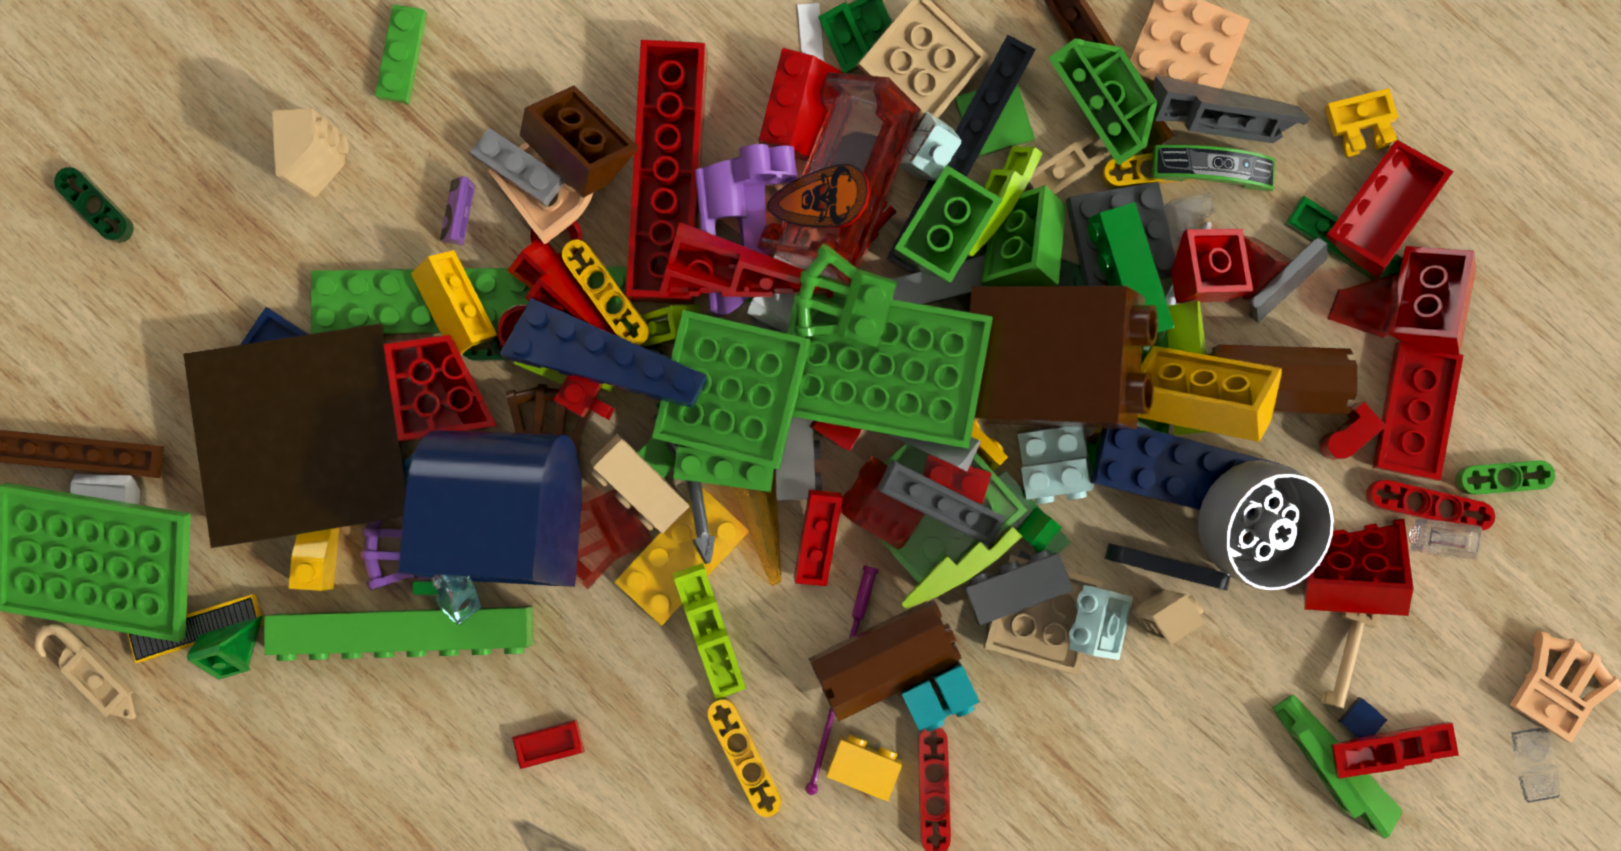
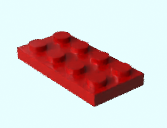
[1372,342,1464,481]

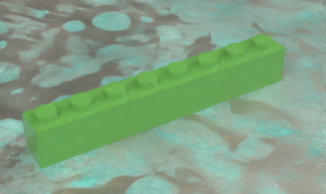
[264,606,533,661]

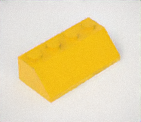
[1138,346,1282,442]

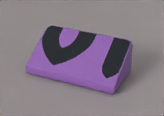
[440,176,475,246]

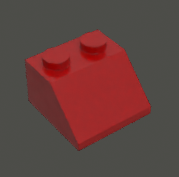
[1171,229,1253,304]

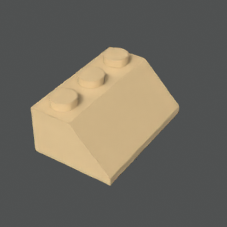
[272,107,349,198]

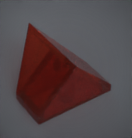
[1243,235,1292,300]
[1327,273,1399,339]

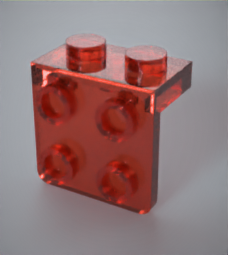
[840,456,924,549]

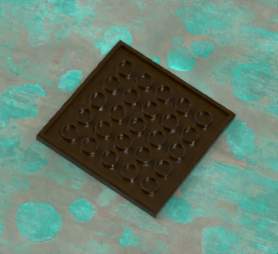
[183,323,407,548]

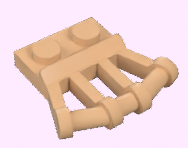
[1510,631,1621,743]

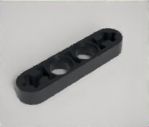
[1104,543,1231,591]

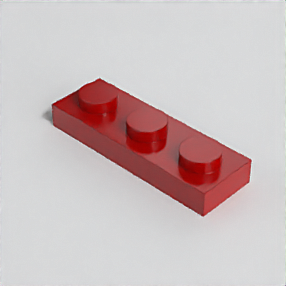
[793,490,843,586]

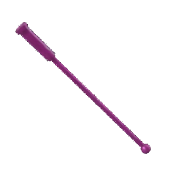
[805,565,879,795]

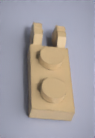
[1027,132,1111,195]

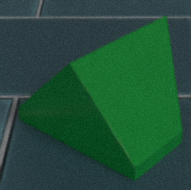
[187,616,262,680]

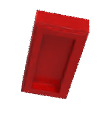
[512,720,585,769]

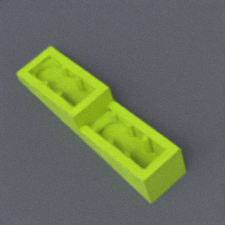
[1167,301,1207,436]

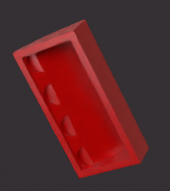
[1326,139,1454,278]

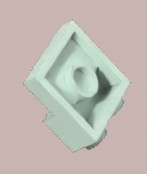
[1017,427,1094,504]
[1069,585,1133,660]

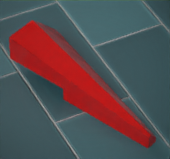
[659,222,834,298]

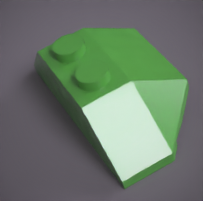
[1048,38,1157,165]

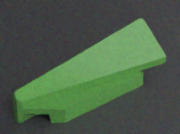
[1272,695,1402,839]

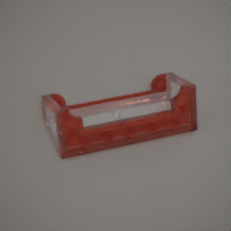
[757,72,921,284]

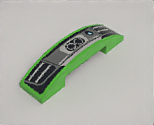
[1151,145,1275,191]

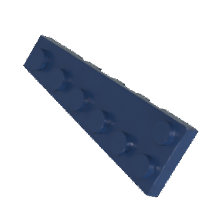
[500,298,707,408]

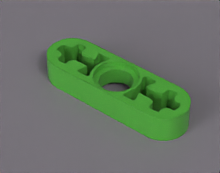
[1455,460,1555,495]

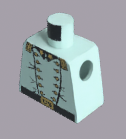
[893,111,962,180]

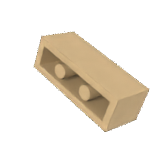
[590,433,690,534]
[1131,589,1205,645]

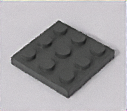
[1066,182,1175,286]

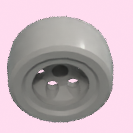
[1198,460,1334,590]

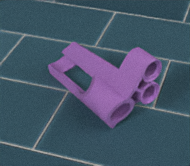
[695,144,797,317]

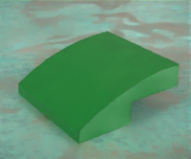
[818,0,893,74]

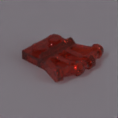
[576,489,653,590]

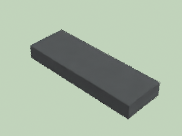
[1249,237,1327,323]

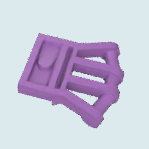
[360,517,436,590]

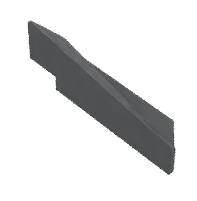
[1154,75,1310,143]

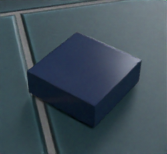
[1338,697,1387,738]

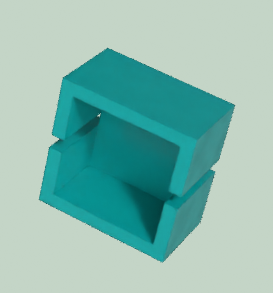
[901,661,980,732]

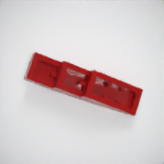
[1331,722,1459,779]

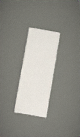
[797,3,824,61]

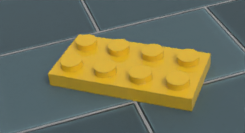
[615,487,750,626]

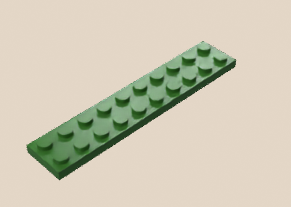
[311,266,632,335]

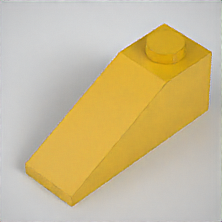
[289,528,339,591]

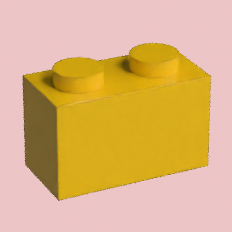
[826,734,902,802]

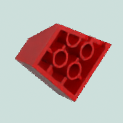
[383,335,497,443]
[1303,518,1414,616]

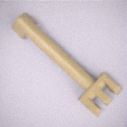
[1321,612,1380,710]

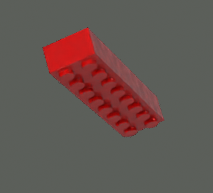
[626,40,708,304]

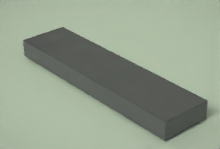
[876,460,1006,546]

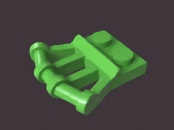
[793,244,898,347]

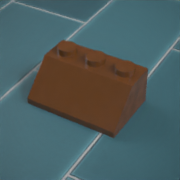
[520,85,638,198]

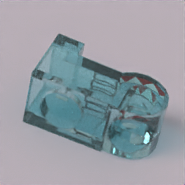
[432,575,481,625]

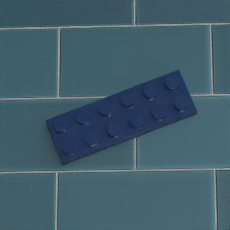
[1090,426,1284,518]

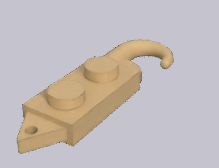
[34,623,136,720]

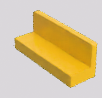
[411,250,497,355]

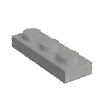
[470,128,566,207]

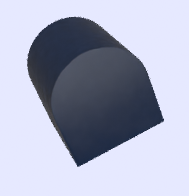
[398,430,582,587]

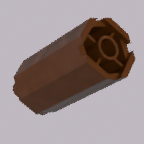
[1207,344,1358,416]
[808,599,962,721]

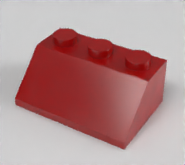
[758,48,844,165]
[1387,246,1476,355]

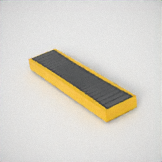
[127,594,264,664]

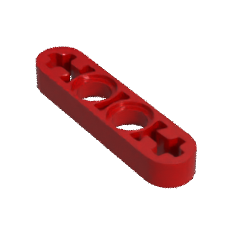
[1366,480,1495,531]
[918,727,951,851]

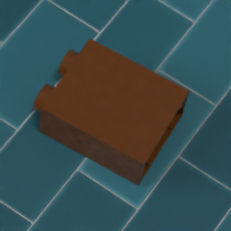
[970,286,1158,430]

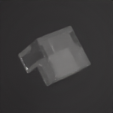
[1164,192,1215,246]

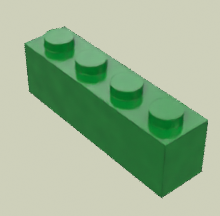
[1088,202,1174,333]

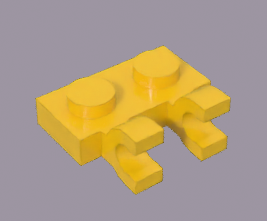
[1324,88,1399,158]

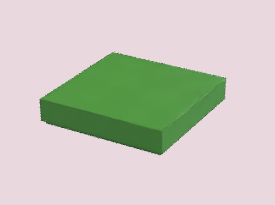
[954,84,1035,157]

